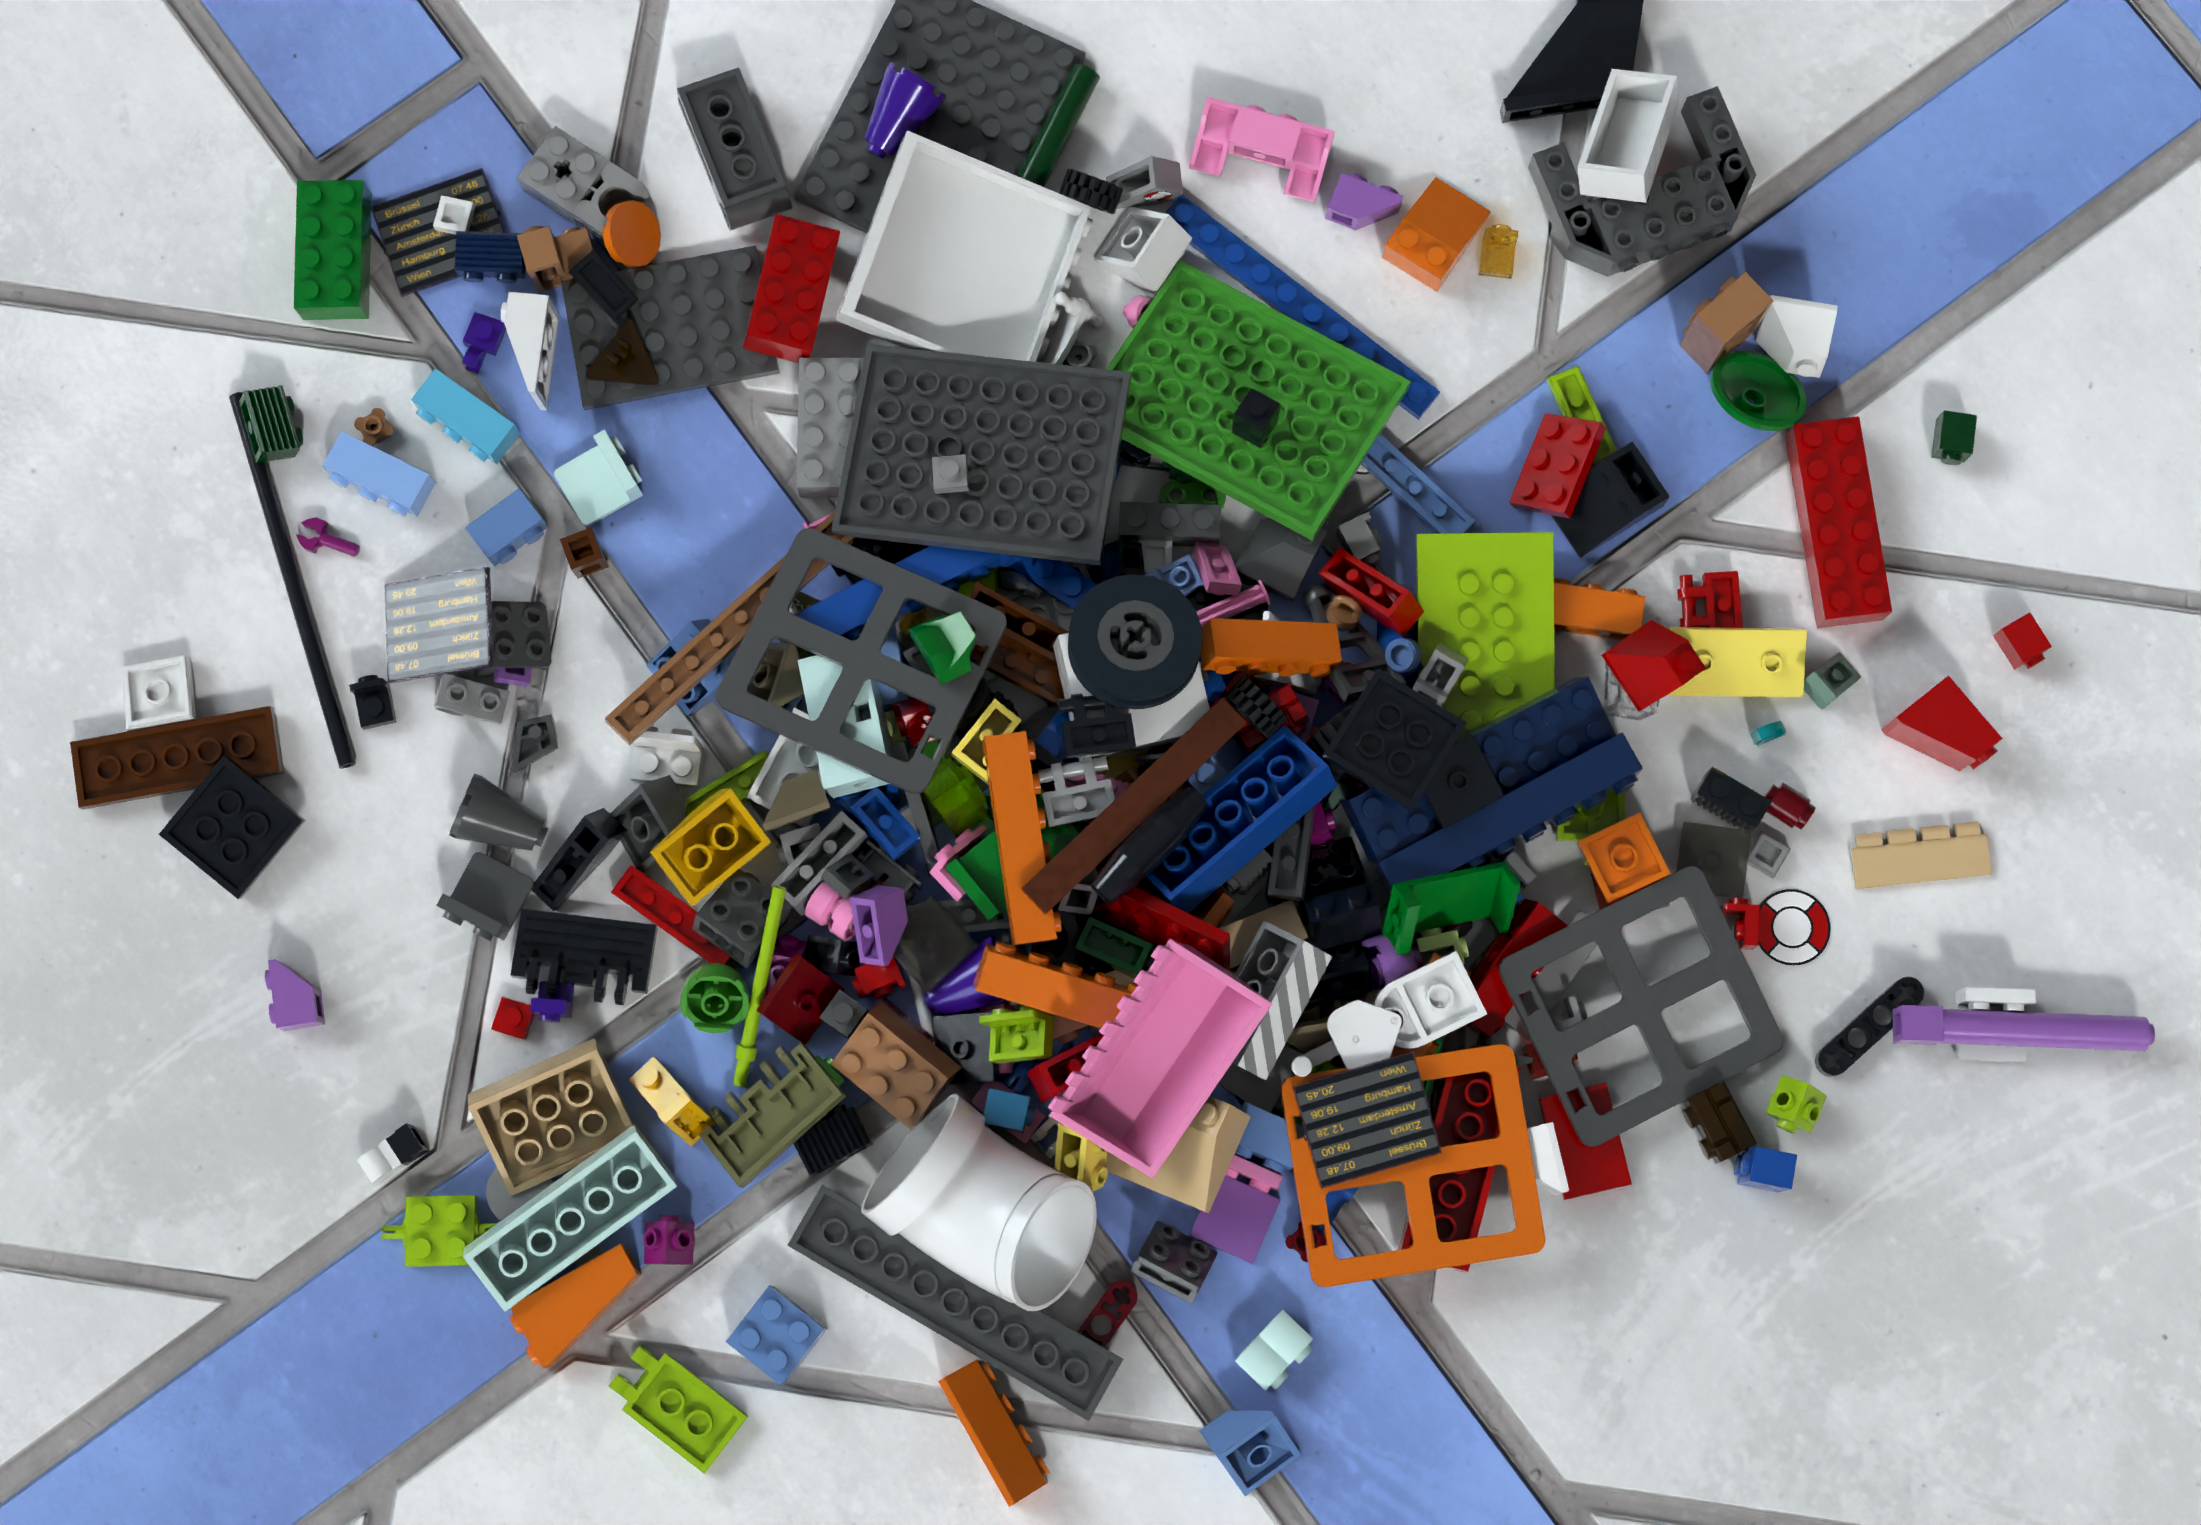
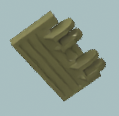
[698,1043,846,1188]

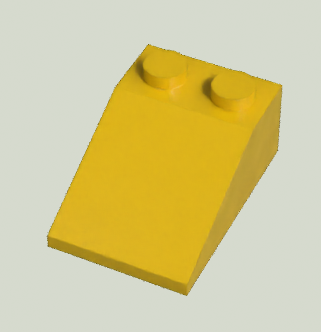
[650,788,771,906]

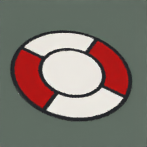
[1758,889,1831,965]

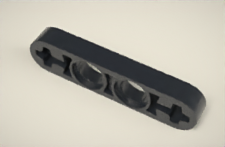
[1815,977,1924,1077]

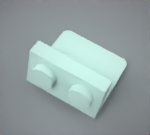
[554,429,643,526]

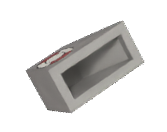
[1106,156,1183,209]

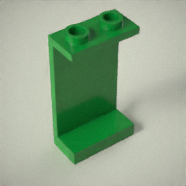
[946,788,1084,922]
[1382,861,1521,955]

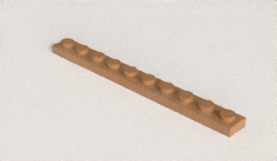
[605,511,858,746]

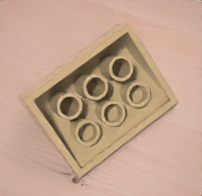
[468,1038,633,1196]
[1106,1096,1251,1214]

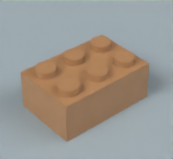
[1680,272,1774,374]
[831,1003,962,1130]

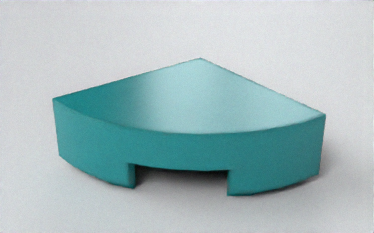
[1750,721,1786,746]

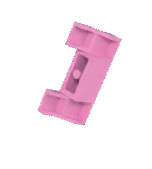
[1189,97,1335,203]

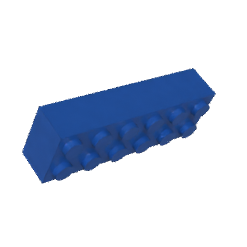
[1143,725,1337,913]

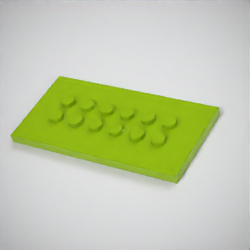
[1416,532,1555,738]

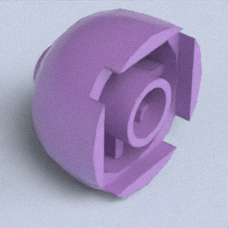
[1361,935,1423,991]

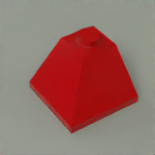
[1601,620,1706,712]

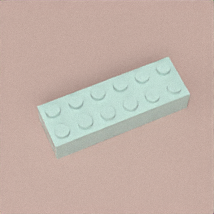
[463,1124,677,1312]

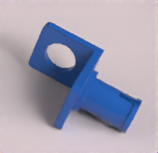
[1002,1042,1073,1095]

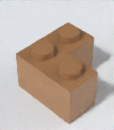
[517,226,596,293]

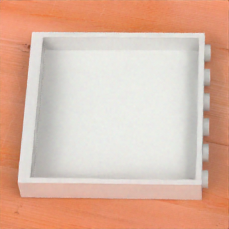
[835,130,1093,362]

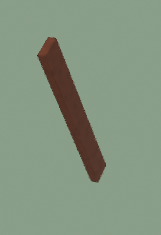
[1021,698,1247,914]

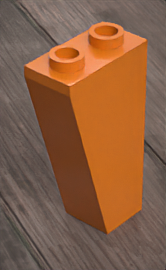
[509,1244,642,1368]

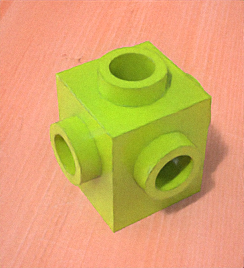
[1766,1075,1827,1134]

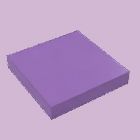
[1189,1175,1281,1264]

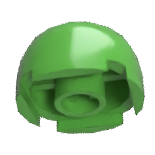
[680,963,750,1033]

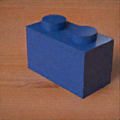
[1734,1146,1797,1192]

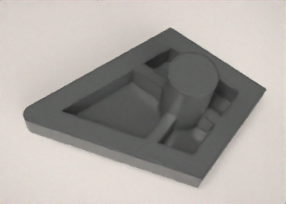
[511,714,558,773]

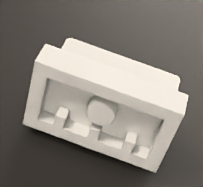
[630,726,704,788]
[1956,987,2036,1062]

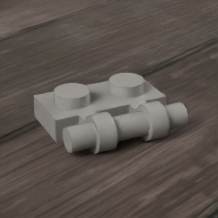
[1038,756,1115,828]

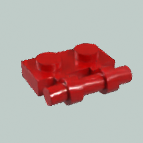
[1677,571,1743,628]

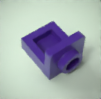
[530,981,574,1023]

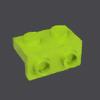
[979,1006,1054,1064]

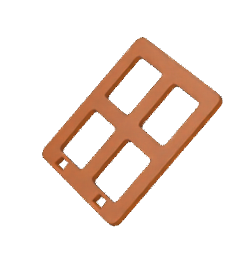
[1281,1044,1546,1287]

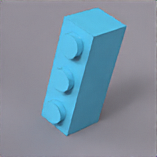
[411,368,520,464]

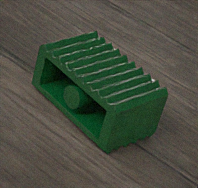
[239,385,303,463]

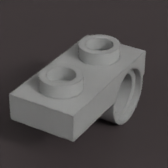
[434,673,510,725]

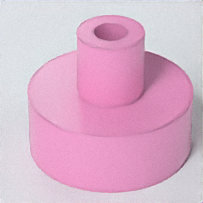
[1123,296,1153,328]

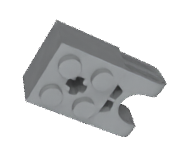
[517,126,649,241]

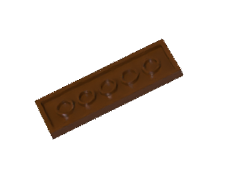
[70,706,283,810]

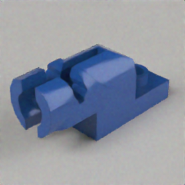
[827,787,921,861]

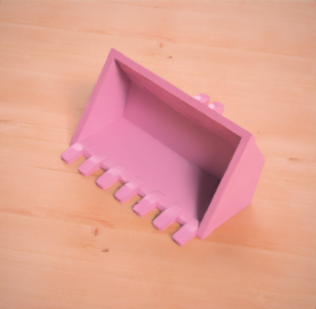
[1048,939,1272,1179]

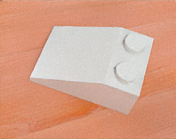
[501,292,560,411]

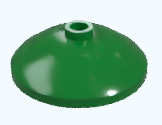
[1710,351,1807,431]

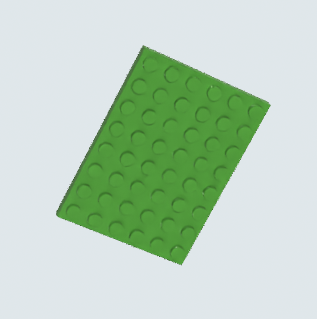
[1106,260,1411,541]

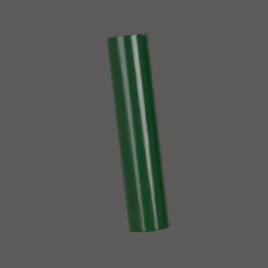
[1017,64,1100,187]

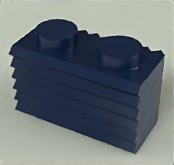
[454,231,526,284]

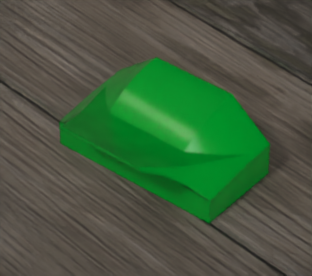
[909,611,977,685]

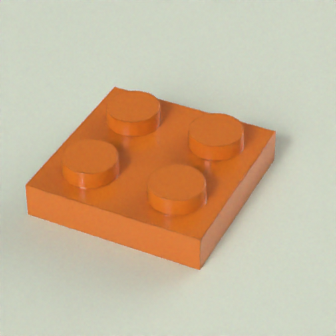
[1577,812,1671,904]

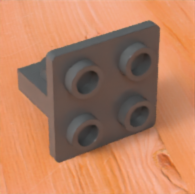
[1130,1221,1218,1304]

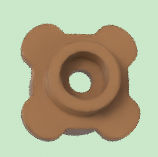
[354,408,394,446]

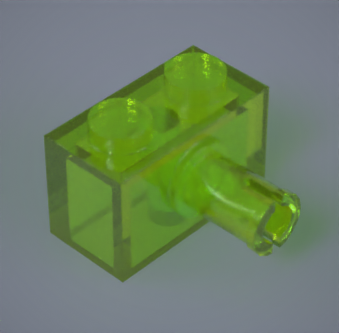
[924,758,988,839]

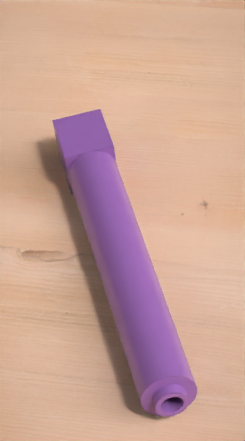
[1893,1005,2155,1051]

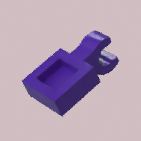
[462,312,506,374]

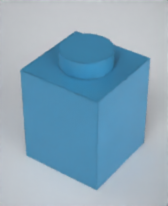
[983,1088,1036,1133]

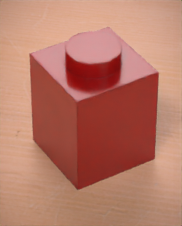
[1993,612,2052,670]

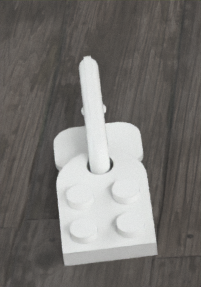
[1291,951,1487,1077]

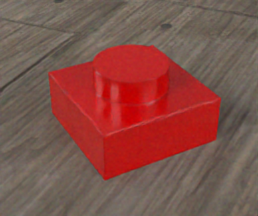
[491,997,534,1040]

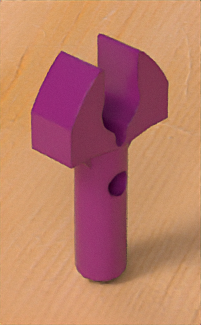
[296,517,360,557]

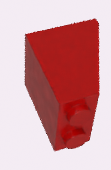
[1881,675,2003,772]

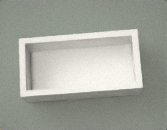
[1578,69,1679,203]

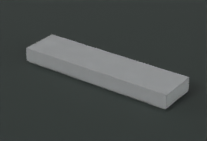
[1504,909,1597,1041]

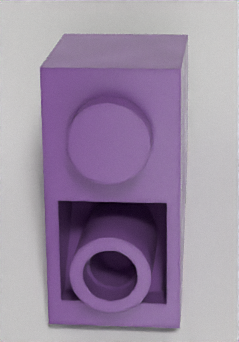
[1325,173,1403,230]
[265,959,325,1031]

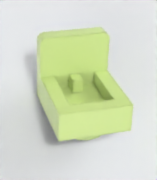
[1414,928,1469,965]

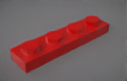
[611,865,732,965]

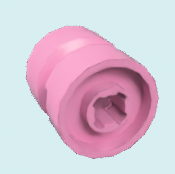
[805,881,856,941]

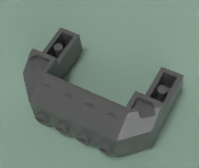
[1528,86,1756,277]

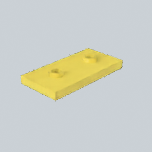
[1668,627,1807,697]

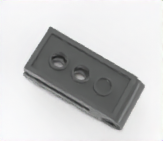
[677,67,792,231]

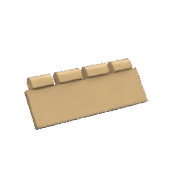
[1850,821,1992,889]

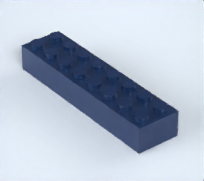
[1339,677,1616,862]
[1376,732,1643,896]

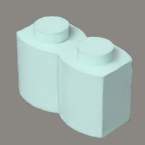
[1235,1309,1313,1391]

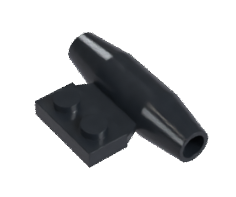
[1091,787,1208,905]

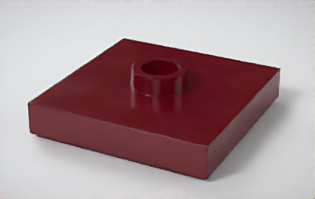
[756,954,844,1045]

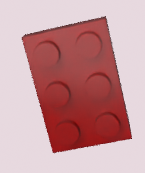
[1509,413,1606,519]

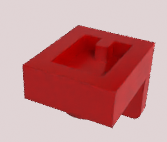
[1720,898,1760,950]

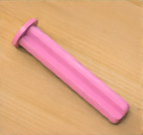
[1196,580,1271,628]

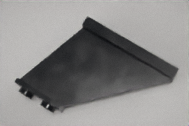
[1500,0,1644,123]

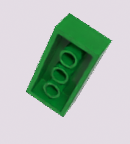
[293,180,372,320]

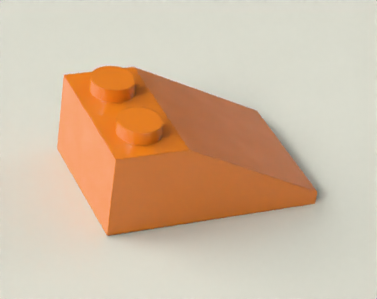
[1382,177,1491,292]

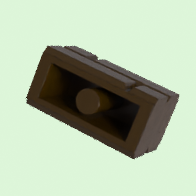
[1682,1082,1757,1164]

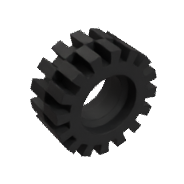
[1059,169,1123,214]
[1224,676,1287,739]

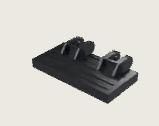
[510,909,658,1005]

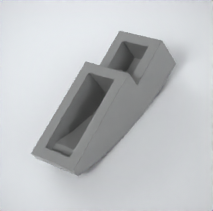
[1412,642,1469,707]

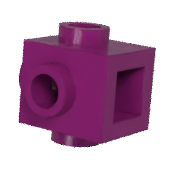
[643,1215,695,1265]

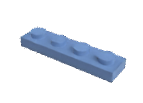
[1361,434,1476,534]

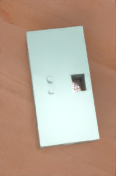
[797,655,894,798]

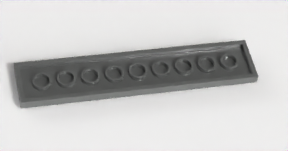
[787,1185,1124,1421]

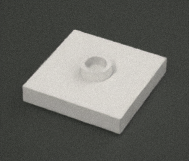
[121,654,196,731]

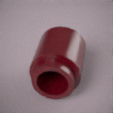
[1764,782,1816,830]

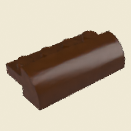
[969,582,1069,708]

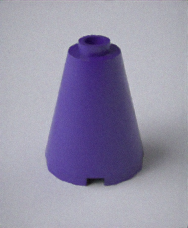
[864,62,946,159]
[924,935,1012,1016]

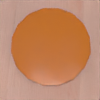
[602,200,661,268]

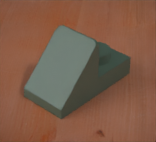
[1804,652,1862,709]

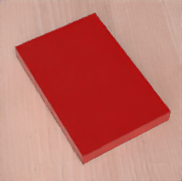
[1538,1083,1632,1200]

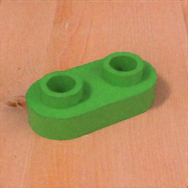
[1159,480,1226,510]

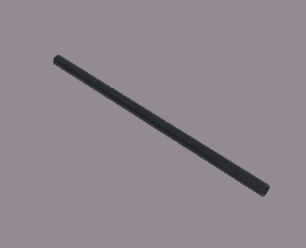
[229,392,356,769]

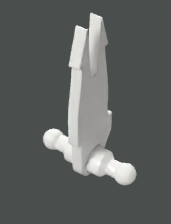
[1041,292,1103,365]

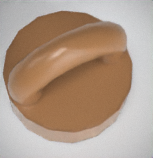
[1326,595,1362,631]

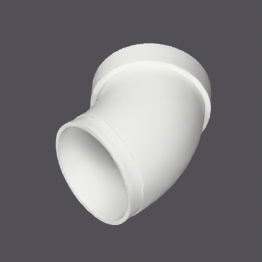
[861,1094,1097,1311]

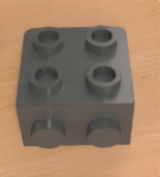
[474,601,552,677]
[436,852,534,941]

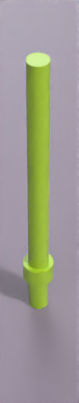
[733,885,787,1087]

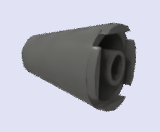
[449,773,549,851]

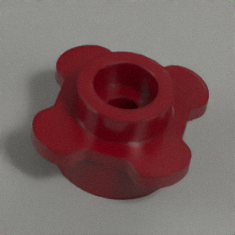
[1285,1221,1326,1262]

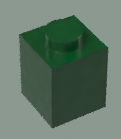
[1931,410,1977,465]

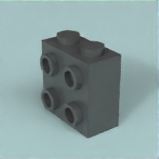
[692,869,792,969]

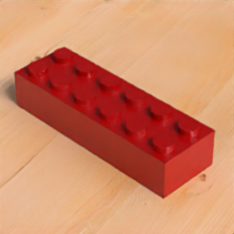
[1785,416,1892,628]
[1398,1050,1521,1273]

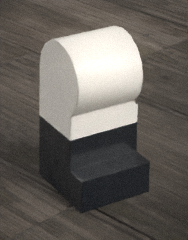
[357,1123,430,1184]

